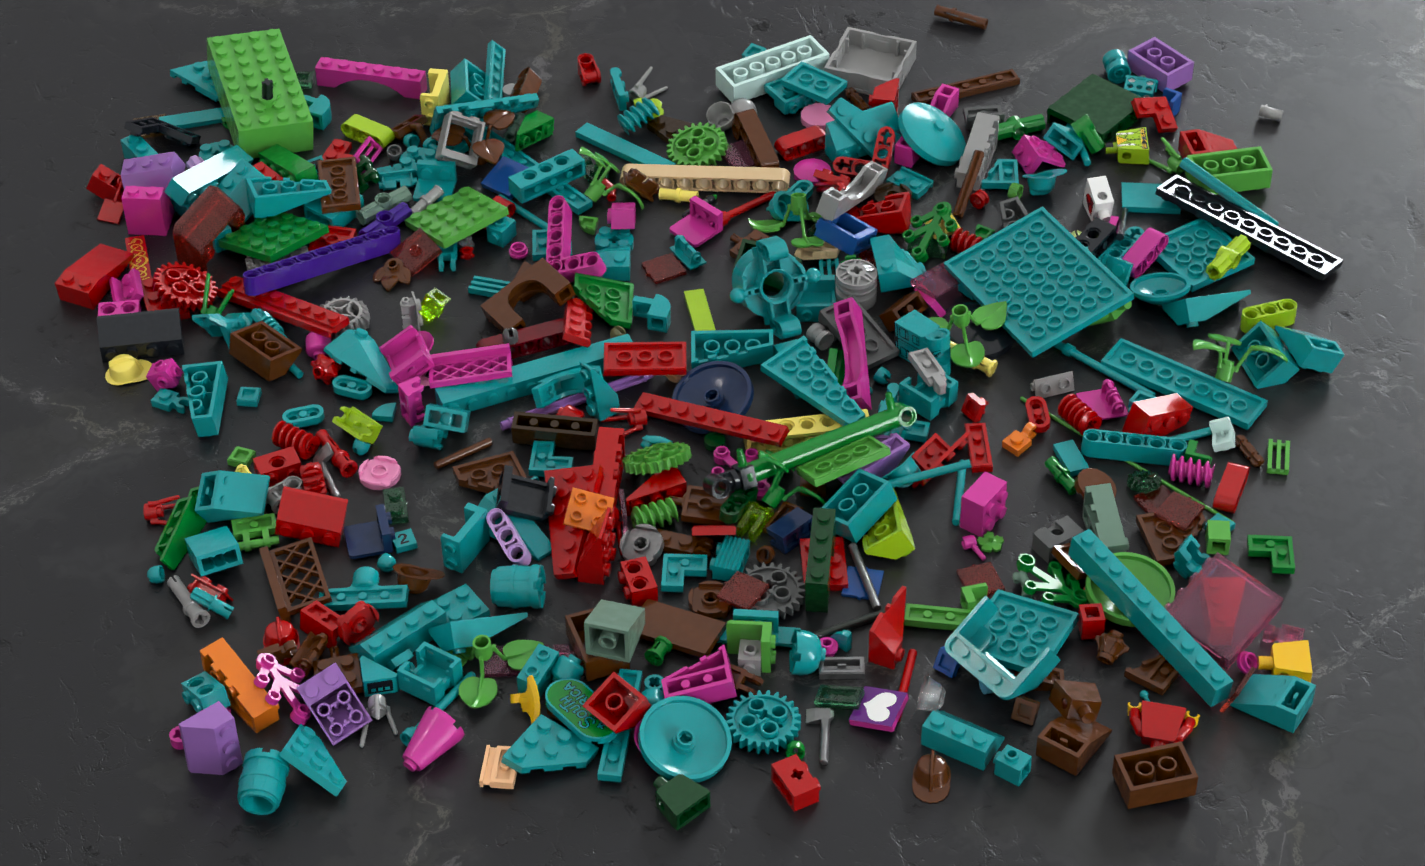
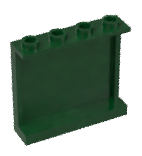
[1047,73,1143,149]

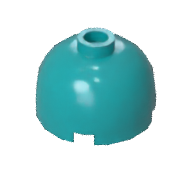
[789,629,826,675]

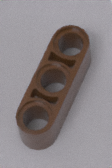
[510,67,542,113]

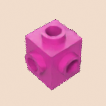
[146,358,183,392]

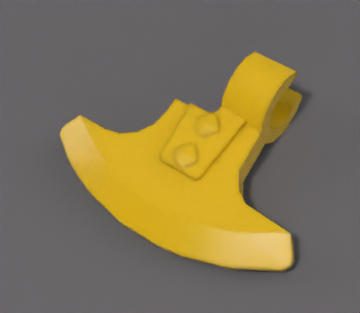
[510,675,540,724]

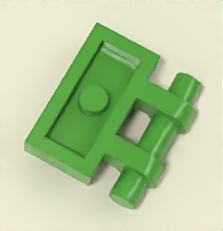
[231,513,280,552]

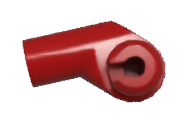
[601,178,617,202]

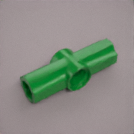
[998,114,1046,140]

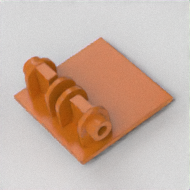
[563,487,615,533]

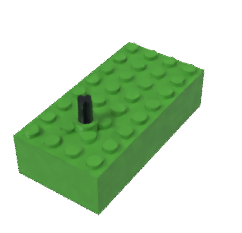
[207,29,313,158]

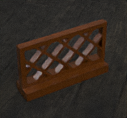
[259,537,332,622]

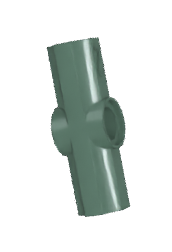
[356,186,412,226]

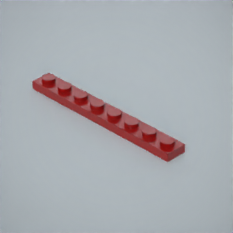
[634,392,789,448]

